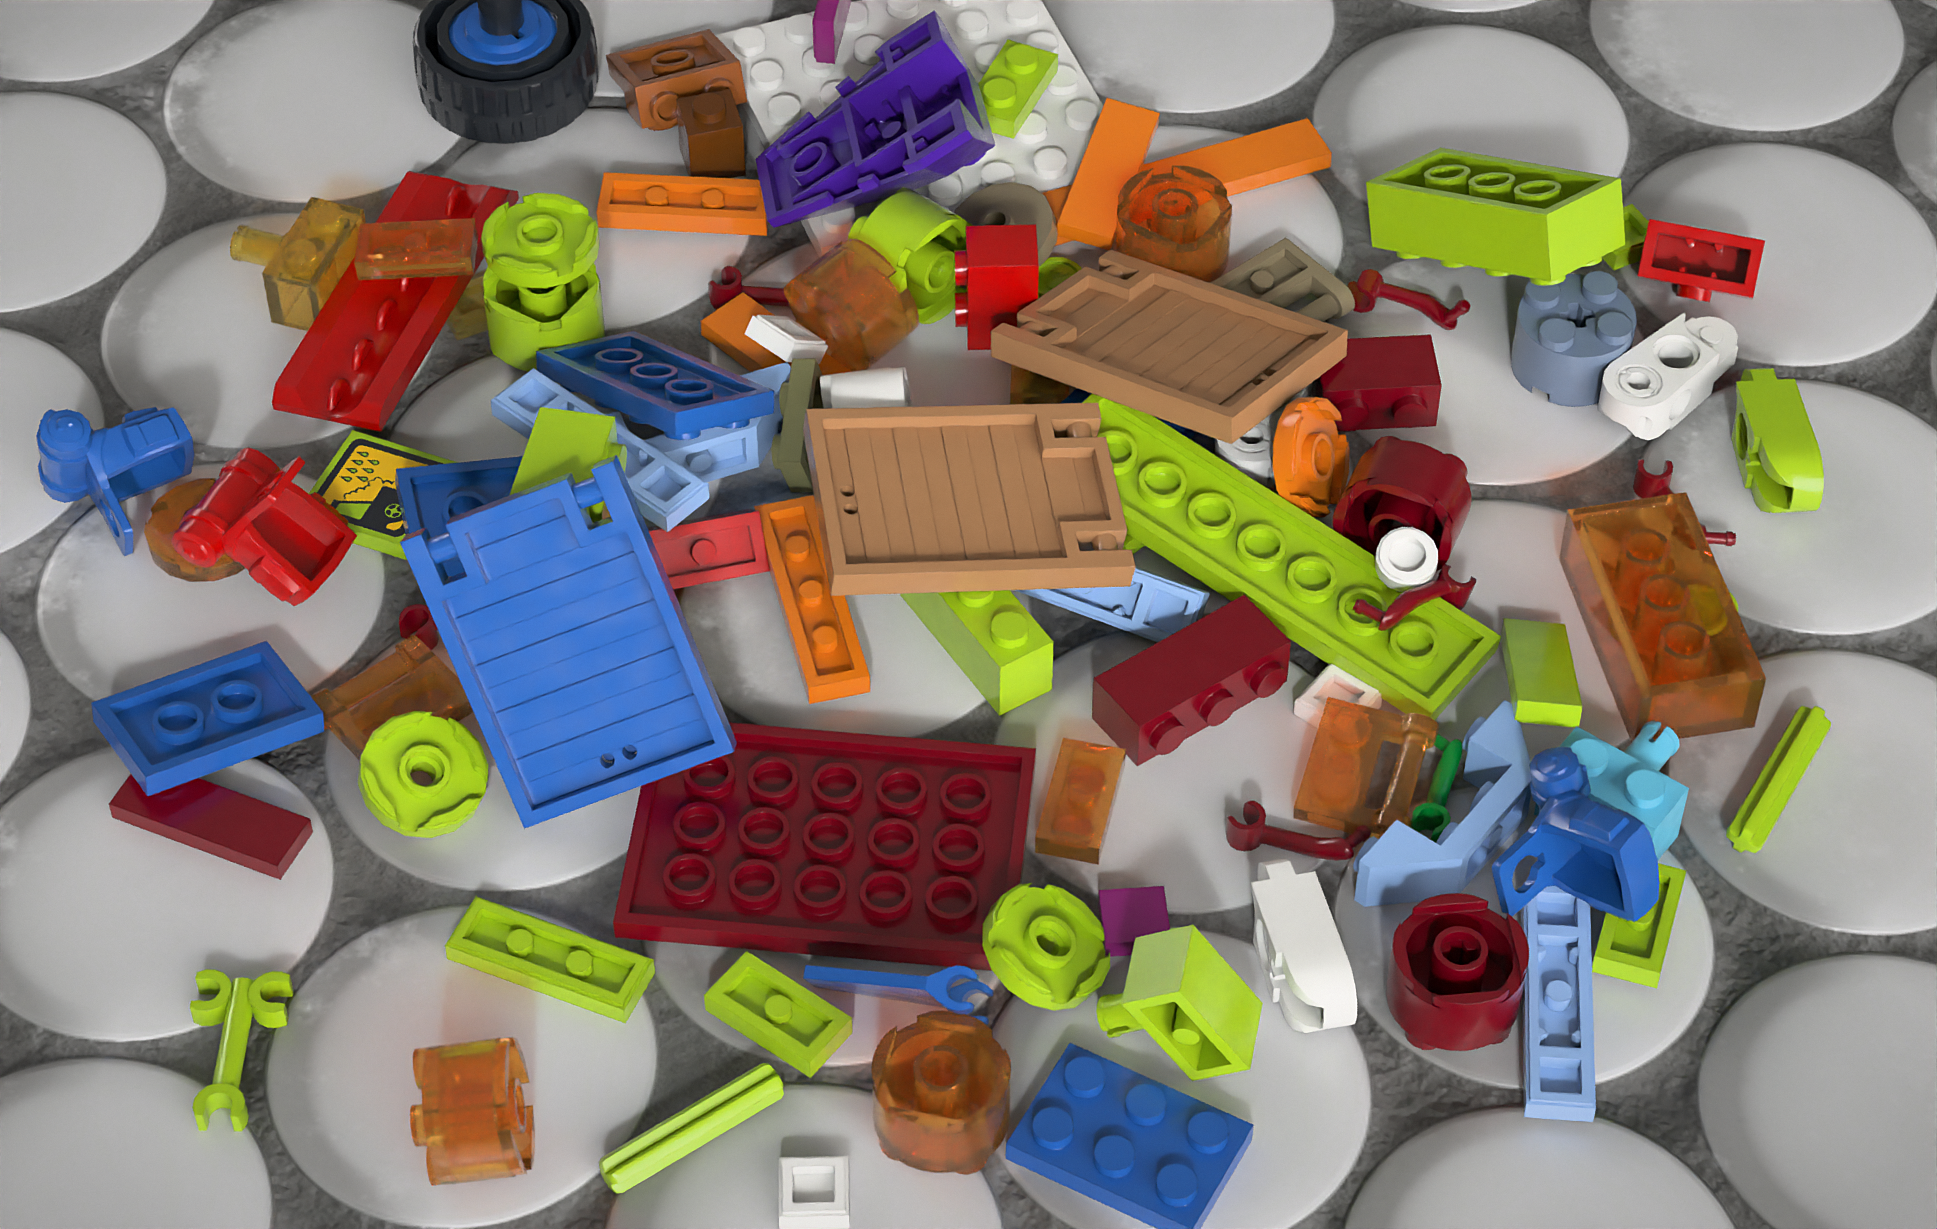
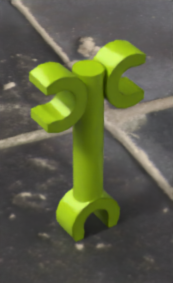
[190,969,294,1132]

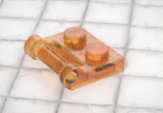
[311,635,473,760]
[1293,697,1439,839]

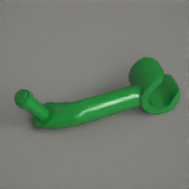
[1410,727,1463,843]

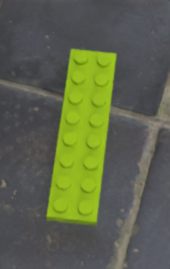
[1082,394,1501,727]

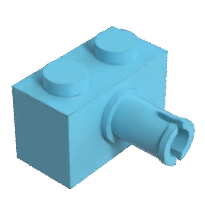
[1534,721,1689,860]

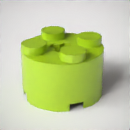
[848,187,973,324]
[483,263,605,372]

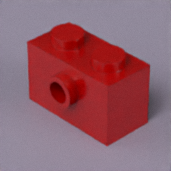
[1637,219,1765,303]
[954,224,1039,350]

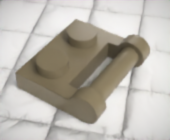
[1210,237,1355,322]

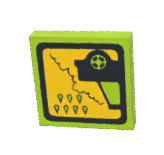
[309,430,459,560]

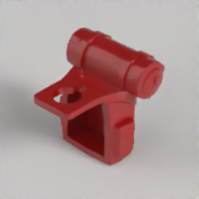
[171,447,357,606]

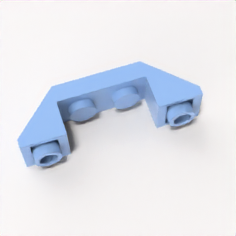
[605,362,791,482]
[1353,700,1532,907]

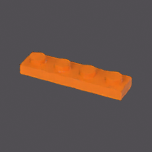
[754,495,870,704]

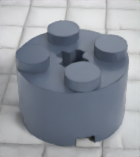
[1511,271,1637,407]

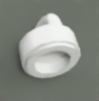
[1375,527,1438,592]

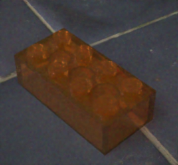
[1559,492,1766,743]

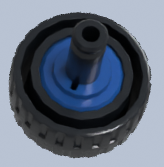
[412,0,598,144]

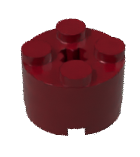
[1333,436,1472,573]
[1386,893,1529,1051]

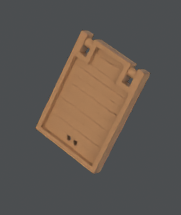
[991,249,1348,444]
[803,403,1136,596]

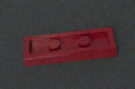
[109,774,313,880]

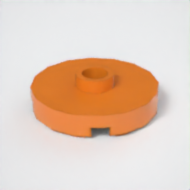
[1273,397,1350,518]

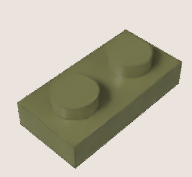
[771,358,824,492]

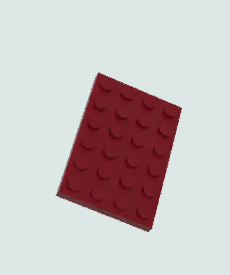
[613,722,1036,971]

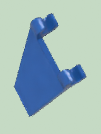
[803,965,994,1028]

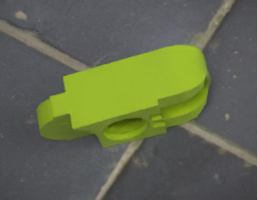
[1731,368,1824,513]

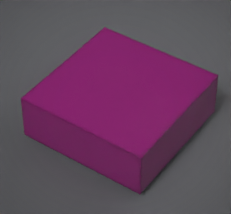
[1098,886,1170,957]

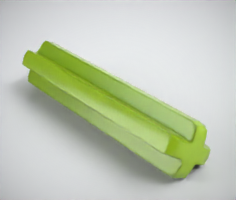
[1726,706,1831,853]
[599,1063,784,1194]

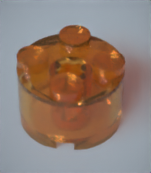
[1115,165,1232,283]
[784,239,919,372]
[871,1011,1011,1175]
[410,1037,535,1186]

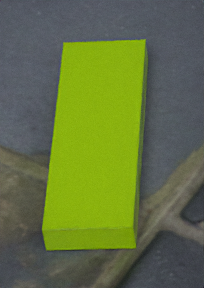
[1500,618,1583,728]
[445,896,655,1024]

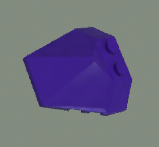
[755,10,996,228]

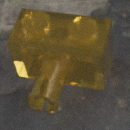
[230,197,368,331]

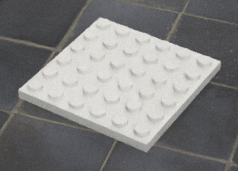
[716,0,1103,264]

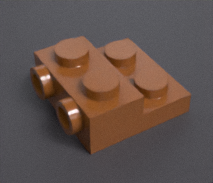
[606,29,747,131]

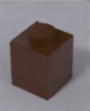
[676,89,746,178]

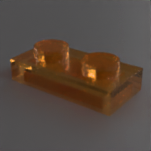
[354,218,478,280]
[1035,738,1126,865]

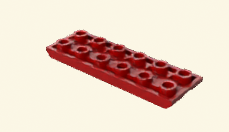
[272,171,519,432]

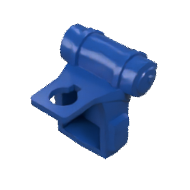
[36,407,195,556]
[1492,746,1659,922]

